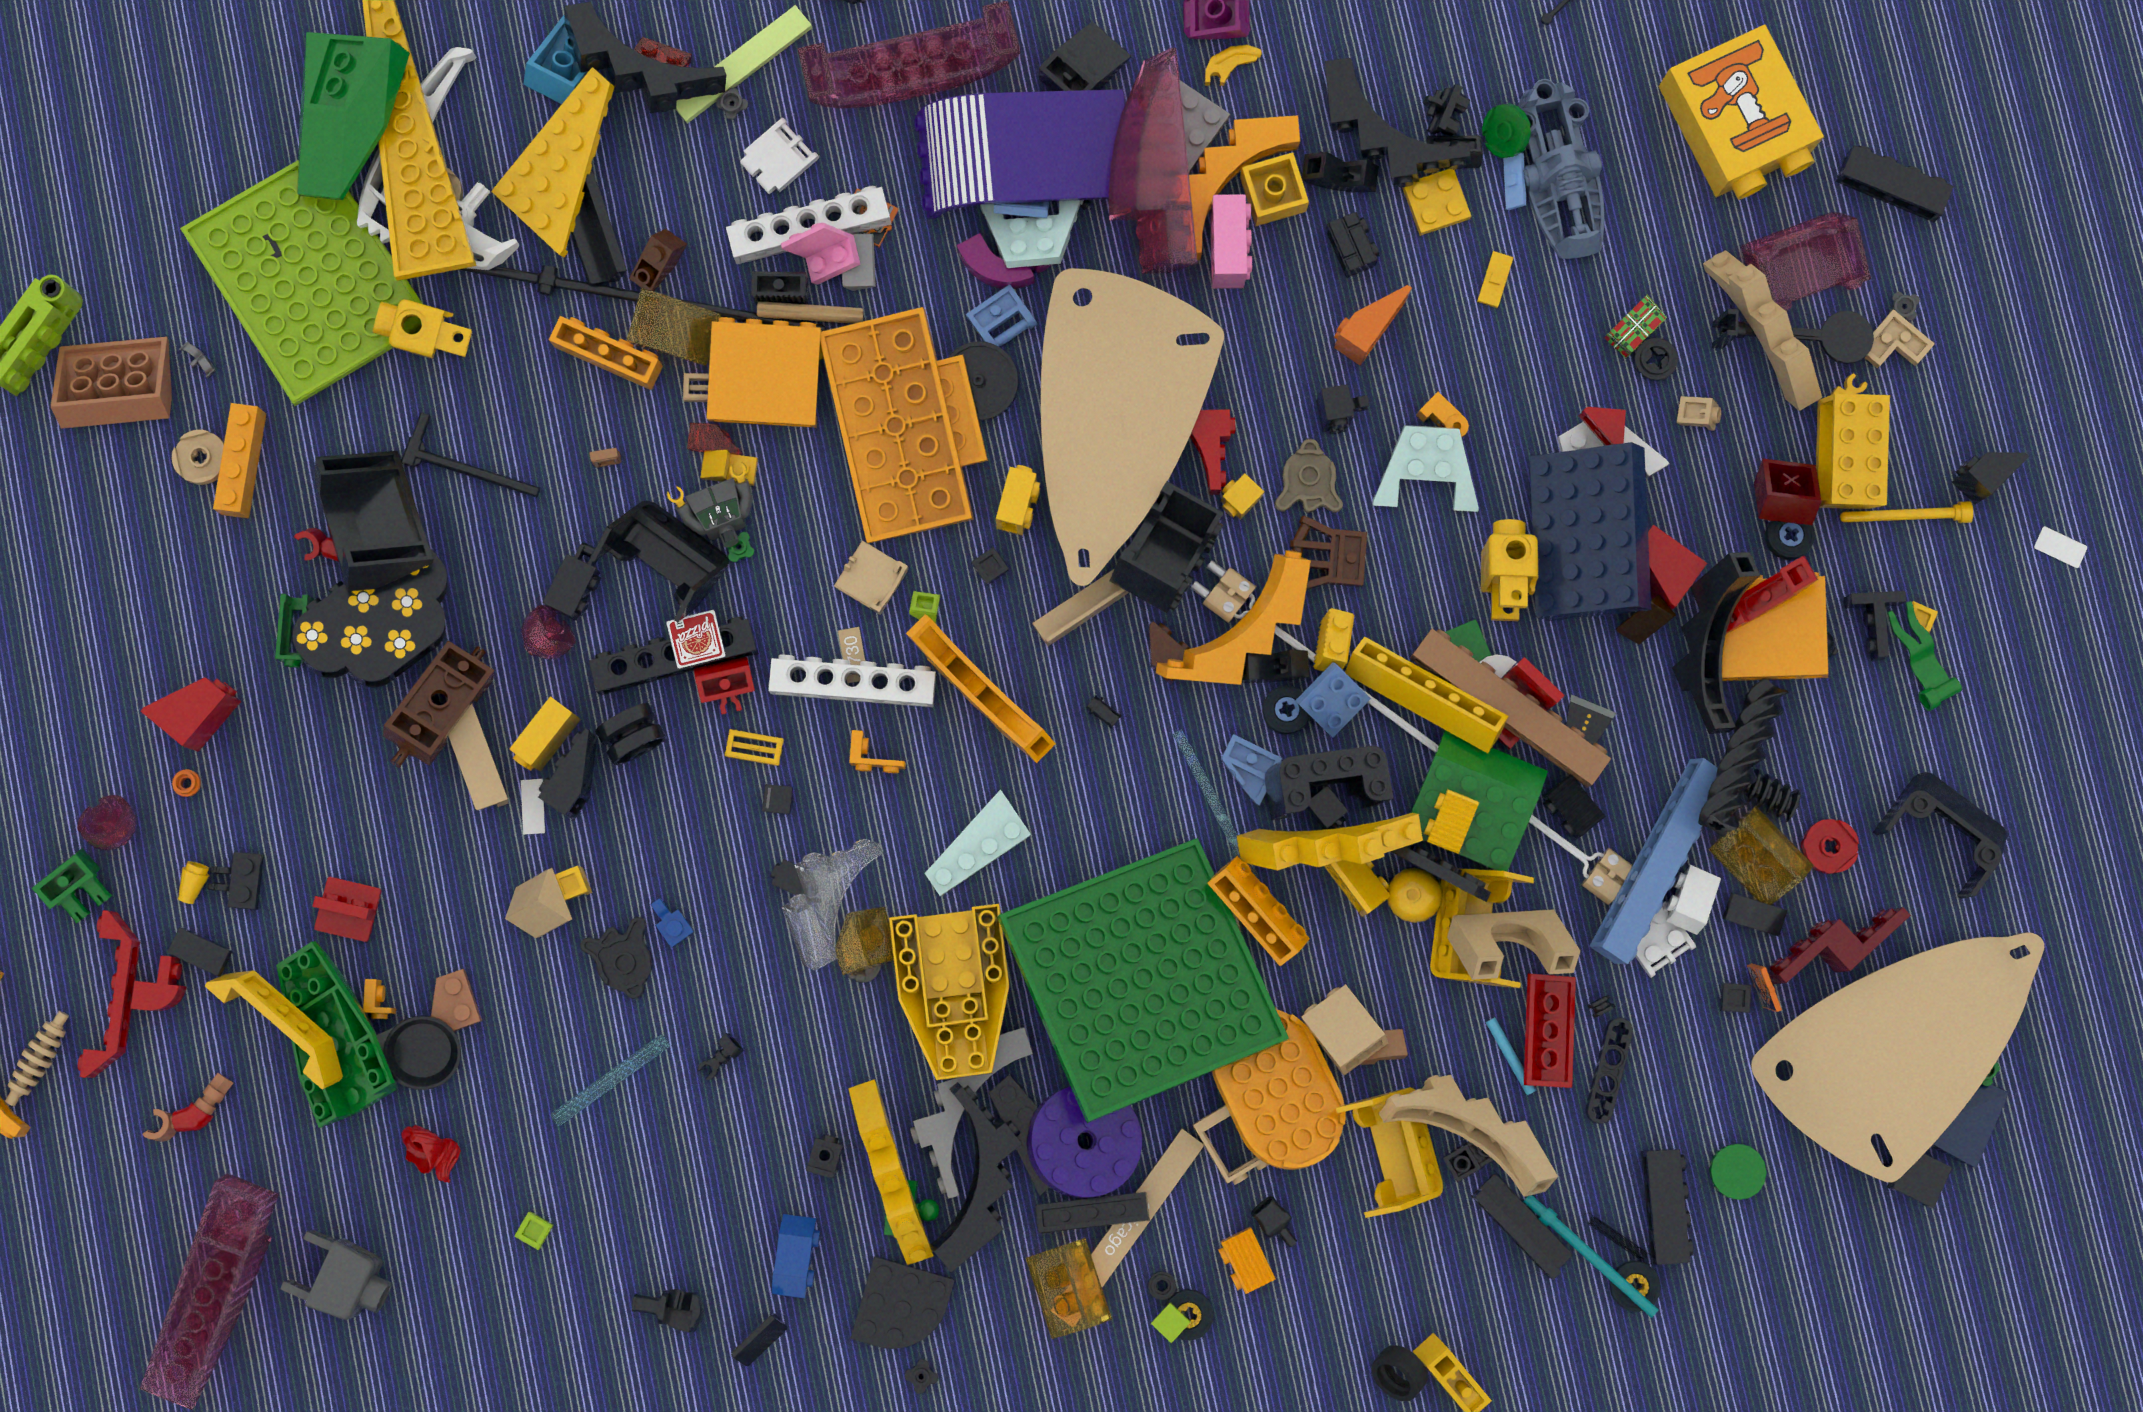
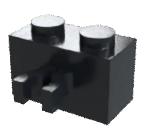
[1316,384,1369,434]

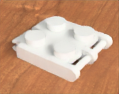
[740,118,819,194]
[1635,901,1696,978]

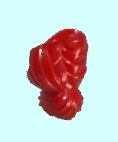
[402,1125,461,1183]

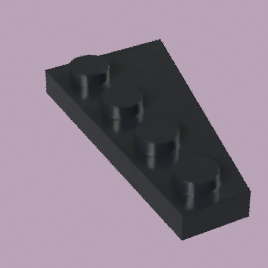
[989,1074,1050,1196]

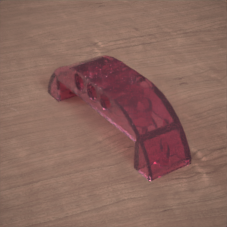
[797,0,1021,108]

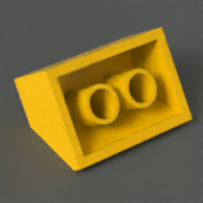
[1324,860,1391,917]

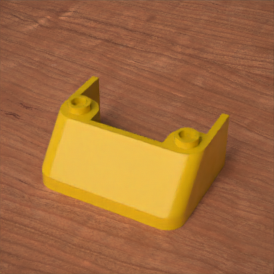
[1430,869,1534,988]
[1336,1087,1443,1218]

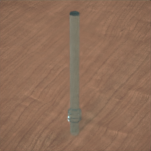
[1173,730,1258,876]

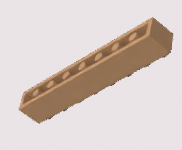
[1410,629,1611,788]

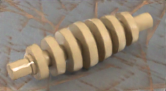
[5,1011,69,1106]

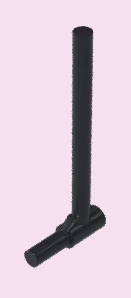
[401,413,540,498]

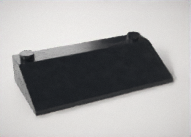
[315,451,433,592]

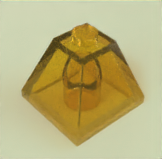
[835,906,894,975]

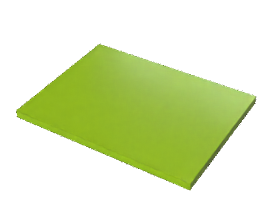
[180,160,422,406]

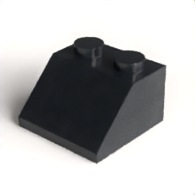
[1952,452,2029,504]

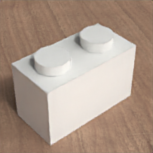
[1666,865,1721,935]

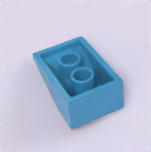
[523,15,589,104]

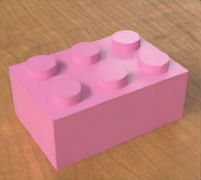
[1210,195,1252,289]

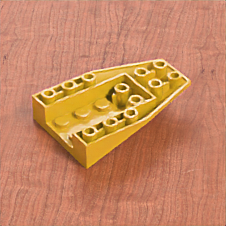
[889,904,1010,1080]

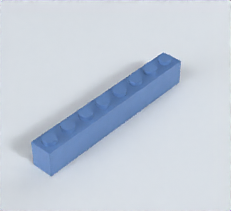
[1589,758,1718,964]

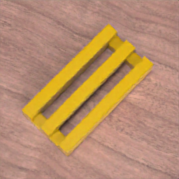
[725,729,784,766]

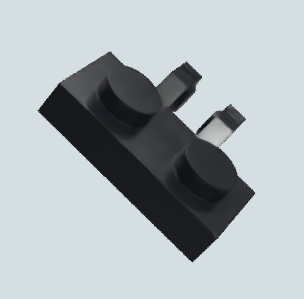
[208,852,264,910]

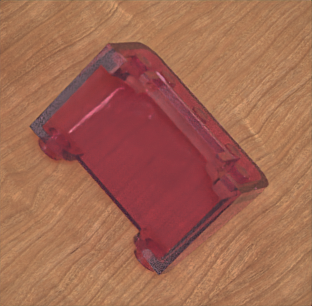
[1741,212,1871,313]

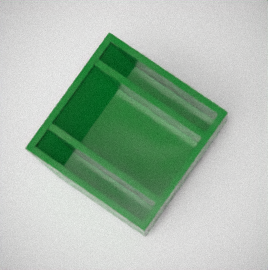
[1410,730,1548,872]

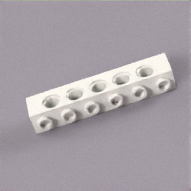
[726,186,892,264]
[768,655,936,707]

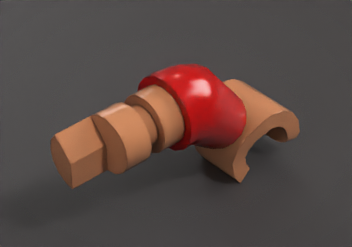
[142,1073,233,1142]

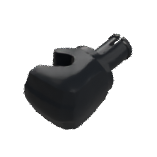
[632,1289,704,1332]

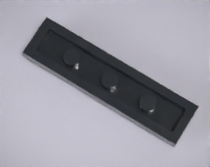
[1035,1192,1150,1234]

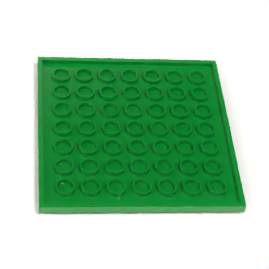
[997,838,1289,1123]

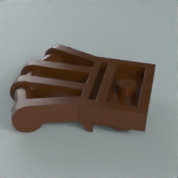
[1289,515,1367,591]

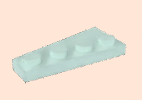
[925,789,1031,897]

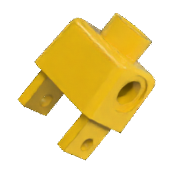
[373,299,472,359]
[1481,519,1538,621]

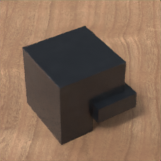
[1883,1154,1952,1208]

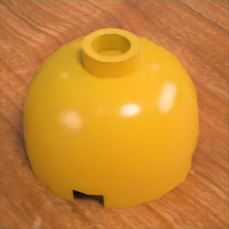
[1387,868,1442,923]

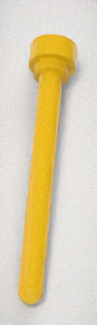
[1840,501,1973,523]

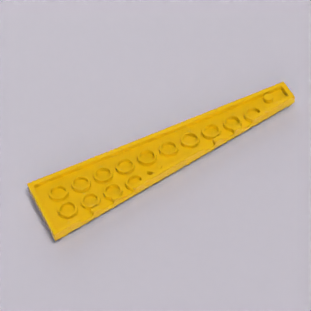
[362,0,477,281]

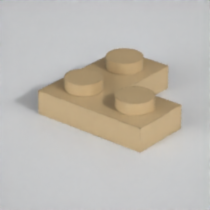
[1865,309,1935,368]

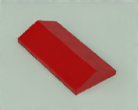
[1524,974,1576,1088]

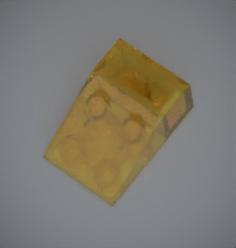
[627,288,721,366]

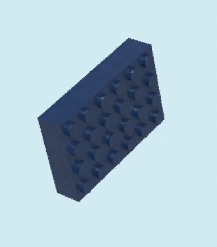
[1530,442,1651,621]

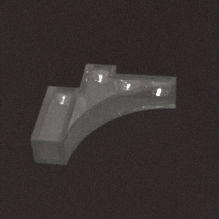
[782,839,883,970]

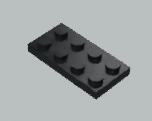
[1390,844,1491,902]

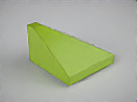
[909,591,940,624]

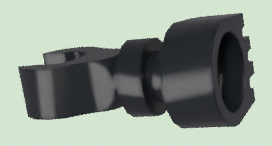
[697,1033,744,1080]

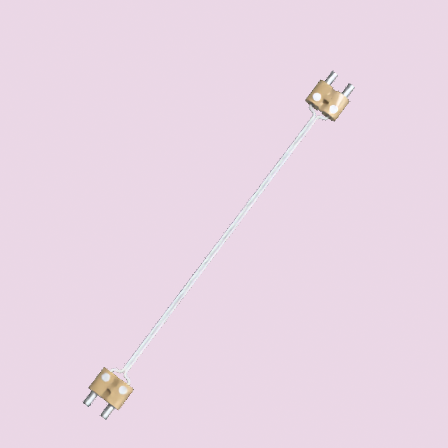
[1191,561,1633,905]

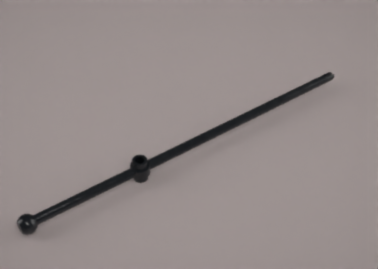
[458,265,826,331]

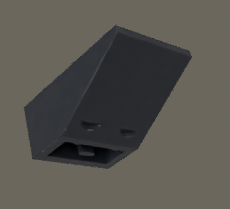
[1039,21,1131,91]
[538,728,597,820]

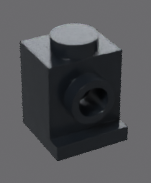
[806,1134,844,1178]

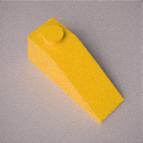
[1412,1333,1492,1412]

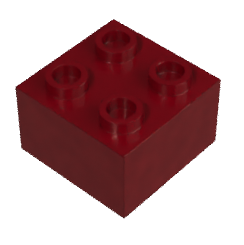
[1754,458,1822,525]

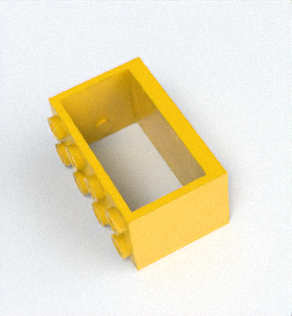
[1816,394,1890,509]

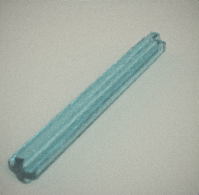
[550,1035,670,1125]

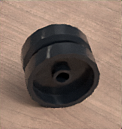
[595,703,667,766]

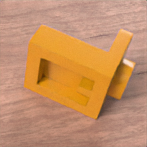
[363,979,396,1019]

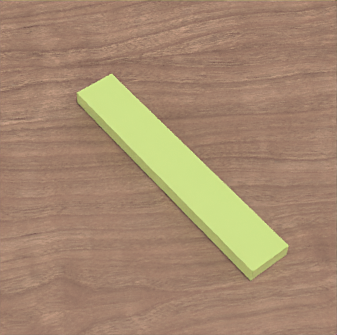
[676,5,812,124]

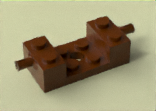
[383,641,494,768]

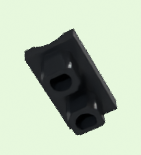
[1423,84,1470,136]

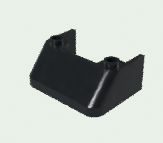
[590,501,729,623]
[1873,772,2007,899]

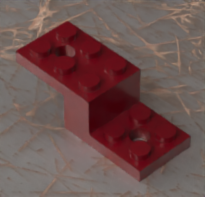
[1768,907,1911,985]

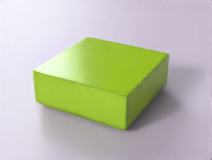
[514,1211,554,1250]
[1151,1302,1191,1343]

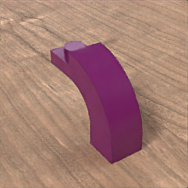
[956,233,1051,289]

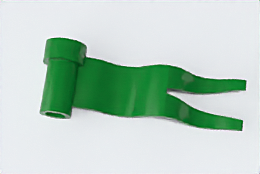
[1887,601,1962,711]

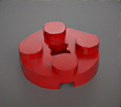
[1801,819,1859,874]

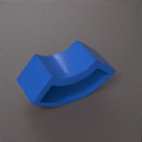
[772,1214,820,1298]

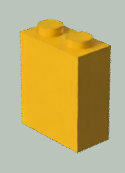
[510,696,581,771]

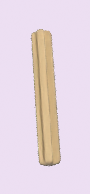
[757,301,863,323]

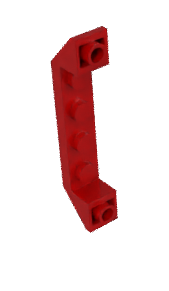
[78,910,141,1078]

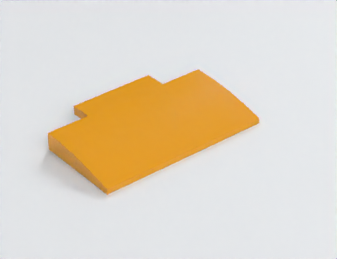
[820,307,988,543]

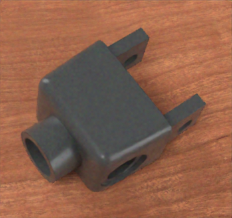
[280,1230,392,1320]

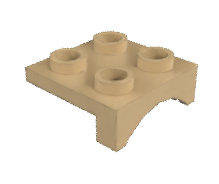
[834,540,909,615]

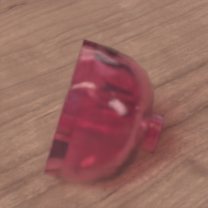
[521,605,576,660]
[77,795,137,851]

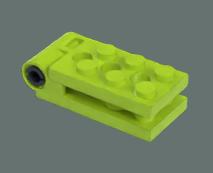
[0,275,83,397]

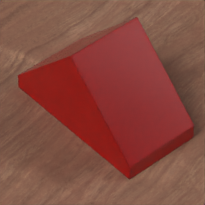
[1579,407,1626,446]

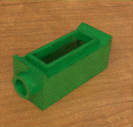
[275,594,315,668]

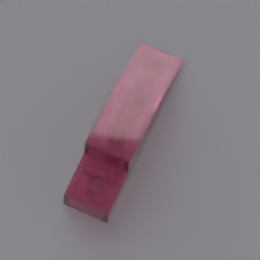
[1109,48,1198,274]
[140,1173,279,1410]

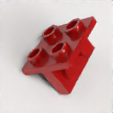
[312,877,382,942]

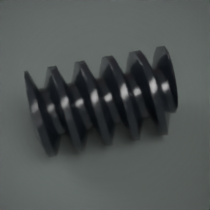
[1744,768,1801,822]

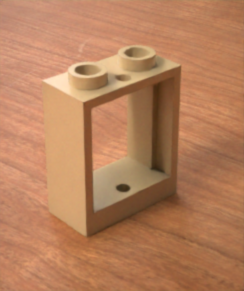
[1192,1105,1269,1185]

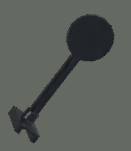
[1712,308,1874,364]

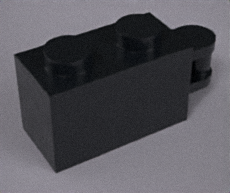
[542,542,601,620]

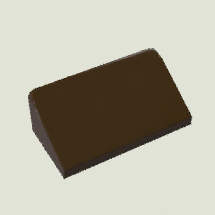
[1615,594,1676,645]

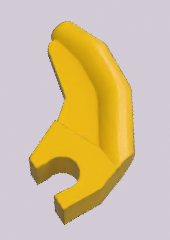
[1205,45,1262,86]

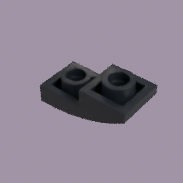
[1723,892,1788,936]
[168,927,233,977]
[1443,1141,1493,1183]

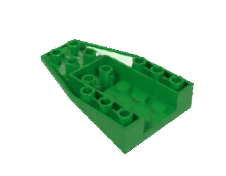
[297,32,410,200]

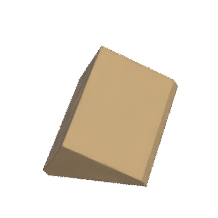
[505,868,572,938]

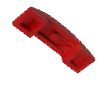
[1726,556,1818,634]

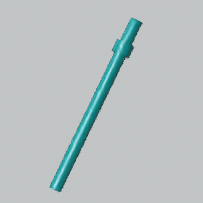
[1523,1195,1659,1318]

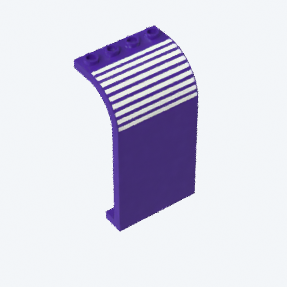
[914,89,1133,219]

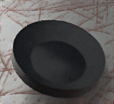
[948,341,1019,420]

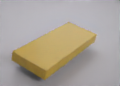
[1477,251,1514,308]

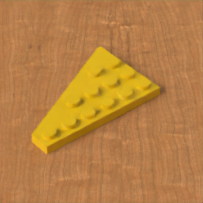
[491,67,615,257]

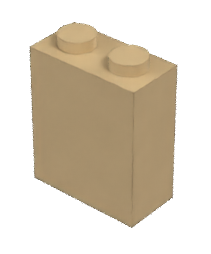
[1301,984,1388,1075]

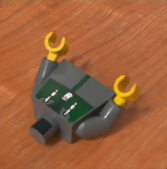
[666,462,753,547]

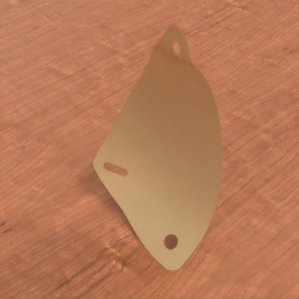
[1041,268,1224,586]
[1751,933,2044,1182]

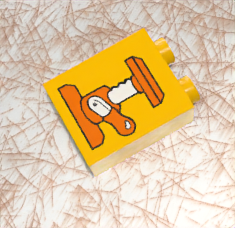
[1658,24,1824,200]

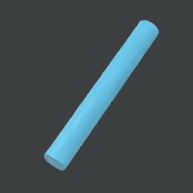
[1485,1017,1536,1095]

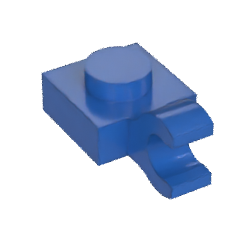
[650,898,695,948]

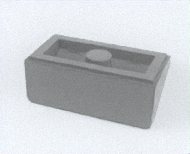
[842,234,876,291]

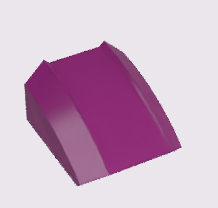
[1183,0,1251,39]

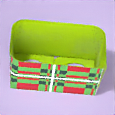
[1604,295,1667,358]

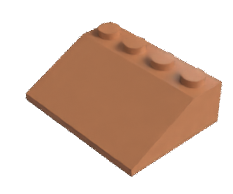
[51,337,172,429]

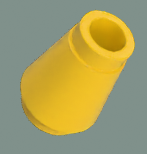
[178,861,210,904]

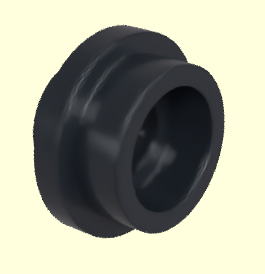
[1148,1271,1176,1300]

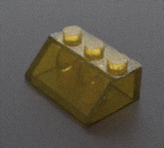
[1708,806,1814,905]
[1026,1238,1112,1339]

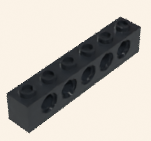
[589,616,759,695]

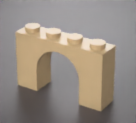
[1447,909,1580,980]

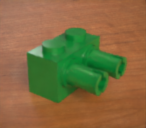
[32,848,112,924]

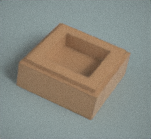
[589,448,622,468]

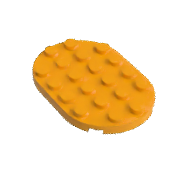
[1212,1009,1346,1170]

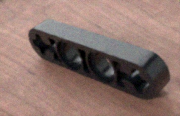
[1586,1018,1633,1124]

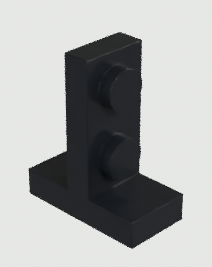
[1844,591,1906,661]

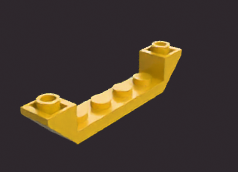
[205,970,343,1090]

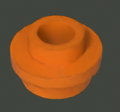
[172,769,201,797]

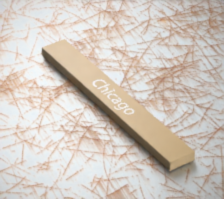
[1051,1128,1204,1327]

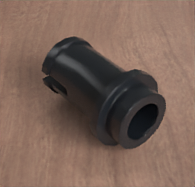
[1086,696,1122,729]

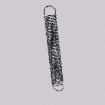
[1583,1213,1652,1265]

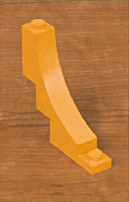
[1156,550,1311,685]

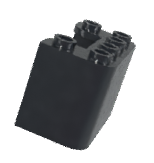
[1109,481,1224,613]
[1265,746,1394,821]

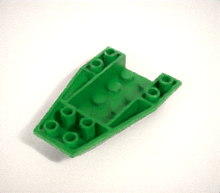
[276,941,397,1128]

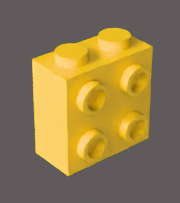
[996,465,1040,536]

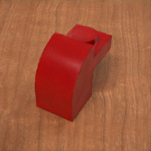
[130,956,187,1011]

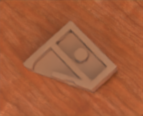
[431,969,482,1031]

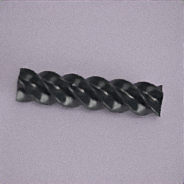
[1698,679,1789,837]

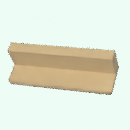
[1033,569,1129,647]
[448,704,508,810]

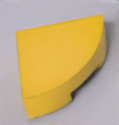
[1912,601,1938,633]

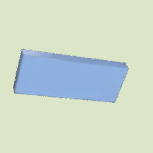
[1503,153,1526,210]

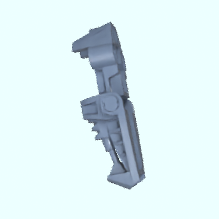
[1518,79,1604,259]

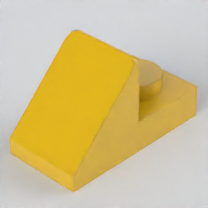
[700,450,758,486]

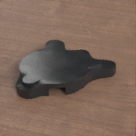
[580,917,652,999]

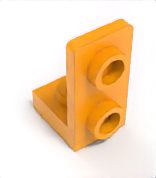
[849,730,906,773]

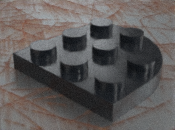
[850,1256,955,1349]

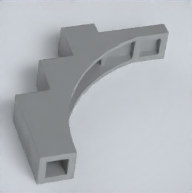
[910,1027,1033,1199]

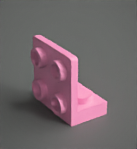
[781,223,861,285]

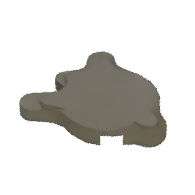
[1274,439,1343,513]

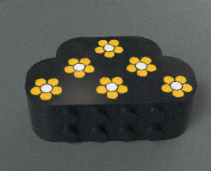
[292,548,447,688]

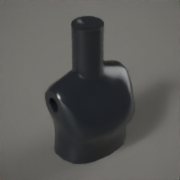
[1251,1196,1297,1247]

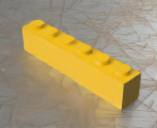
[1345,636,1509,753]

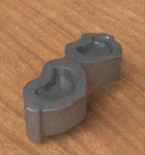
[179,341,216,379]

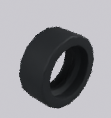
[1371,1345,1428,1401]

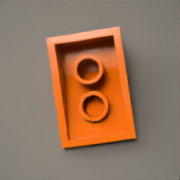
[1334,285,1412,366]

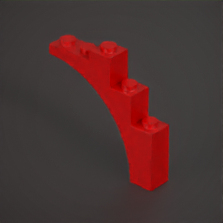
[1190,409,1235,495]

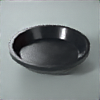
[383,1015,461,1090]

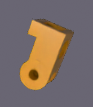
[1416,392,1469,438]

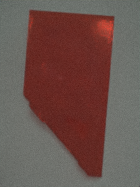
[687,423,741,455]

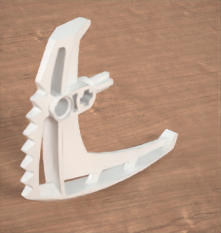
[357,47,519,270]

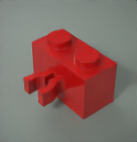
[694,657,755,714]

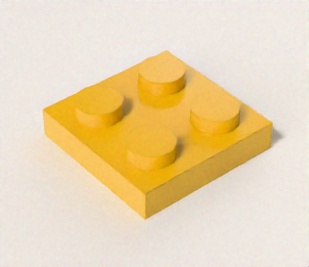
[1402,169,1471,236]

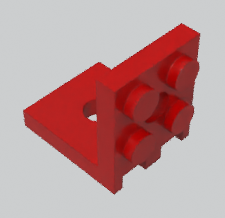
[1498,657,1565,750]

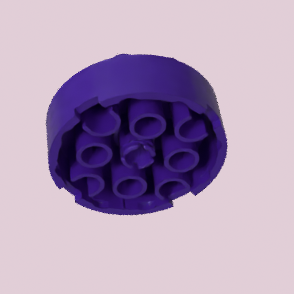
[1026,1086,1142,1198]

